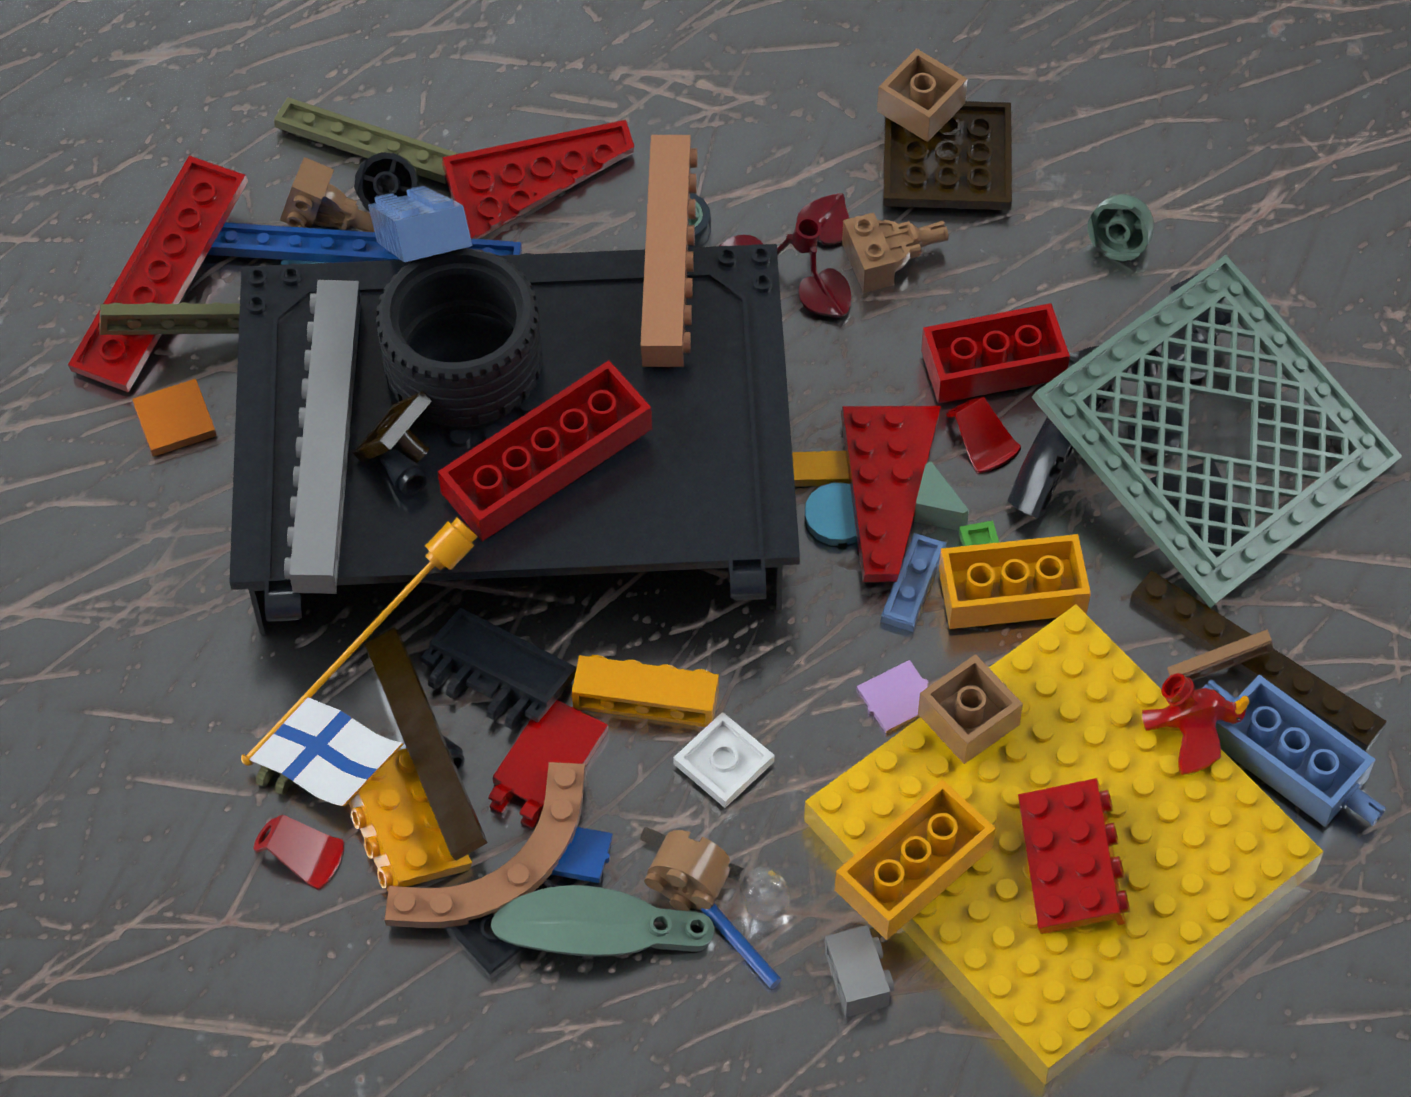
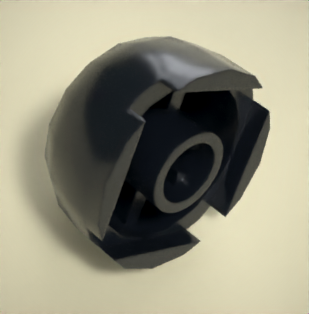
[354,152,420,211]

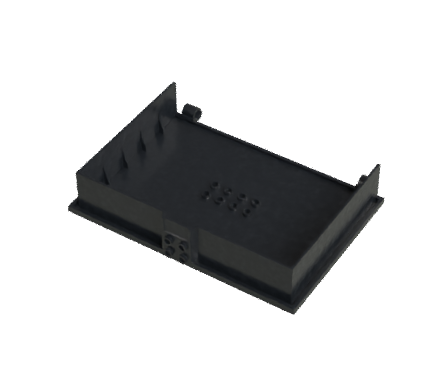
[229,244,800,634]

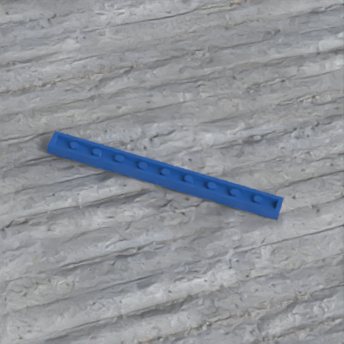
[207,222,522,263]

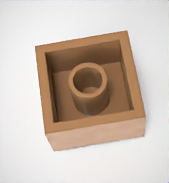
[877,48,968,142]
[918,654,1023,764]

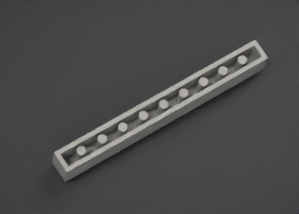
[284,280,361,594]

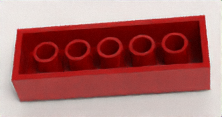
[438,360,652,541]

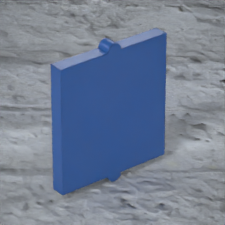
[552,827,613,883]

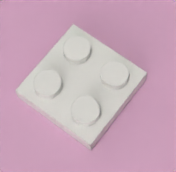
[673,712,775,808]

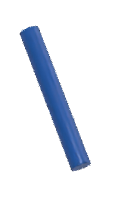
[700,903,782,989]

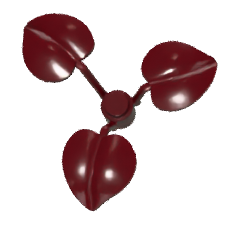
[719,193,851,317]

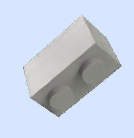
[824,925,894,1017]

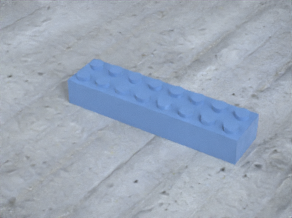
[368,186,472,262]

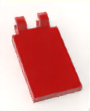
[488,700,609,829]

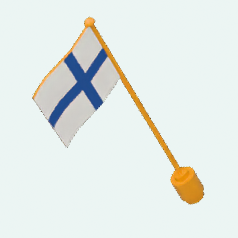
[241,517,478,807]

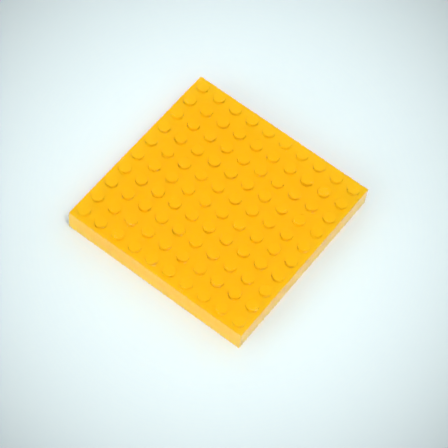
[804,604,1324,1085]

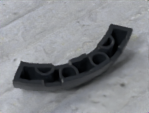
[1008,380,1114,518]

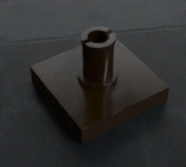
[353,391,431,463]

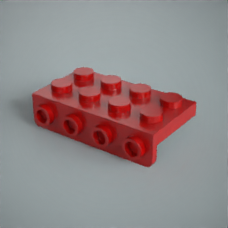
[1018,778,1130,934]

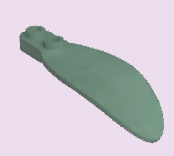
[491,885,714,957]

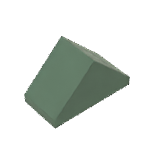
[914,461,969,531]

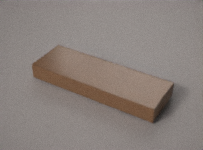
[1167,629,1273,681]

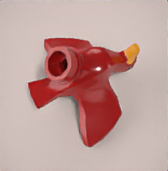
[1142,673,1249,775]

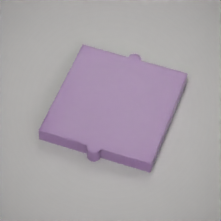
[857,660,928,734]

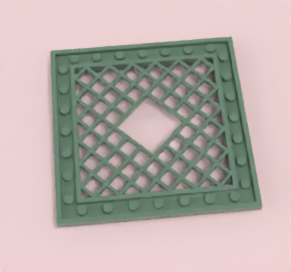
[1032,255,1402,608]

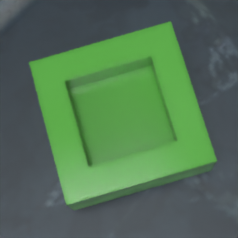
[959,520,999,546]

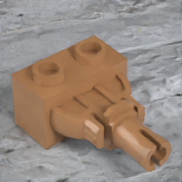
[280,157,375,232]
[842,212,949,293]

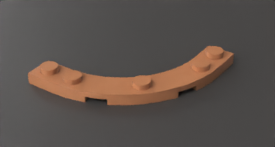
[384,762,585,928]

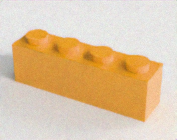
[572,655,719,727]

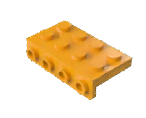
[349,748,472,891]

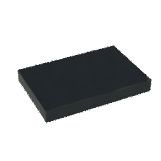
[444,878,556,980]

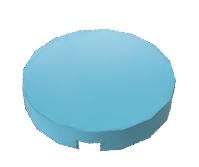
[805,483,857,546]

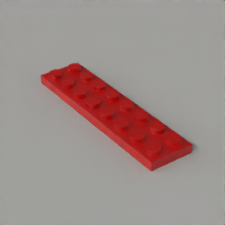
[68,155,248,392]

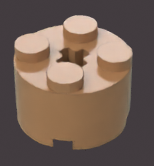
[644,830,731,911]

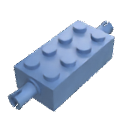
[1203,675,1387,827]

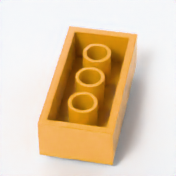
[939,534,1091,629]
[835,779,996,940]

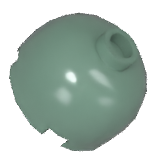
[1087,194,1155,261]

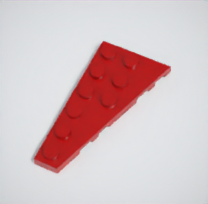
[442,120,635,239]
[841,406,941,582]

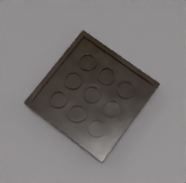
[883,101,1012,210]

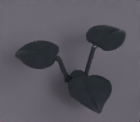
[1068,333,1217,456]

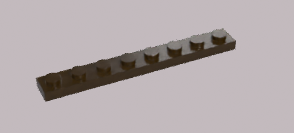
[1130,570,1387,752]

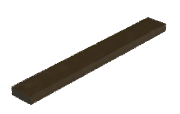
[365,627,488,861]

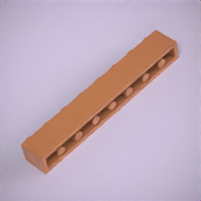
[641,135,698,367]

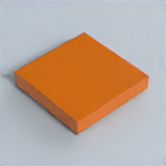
[132,378,217,457]

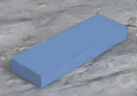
[880,533,947,632]

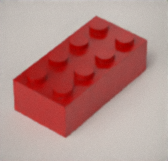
[921,303,1070,403]

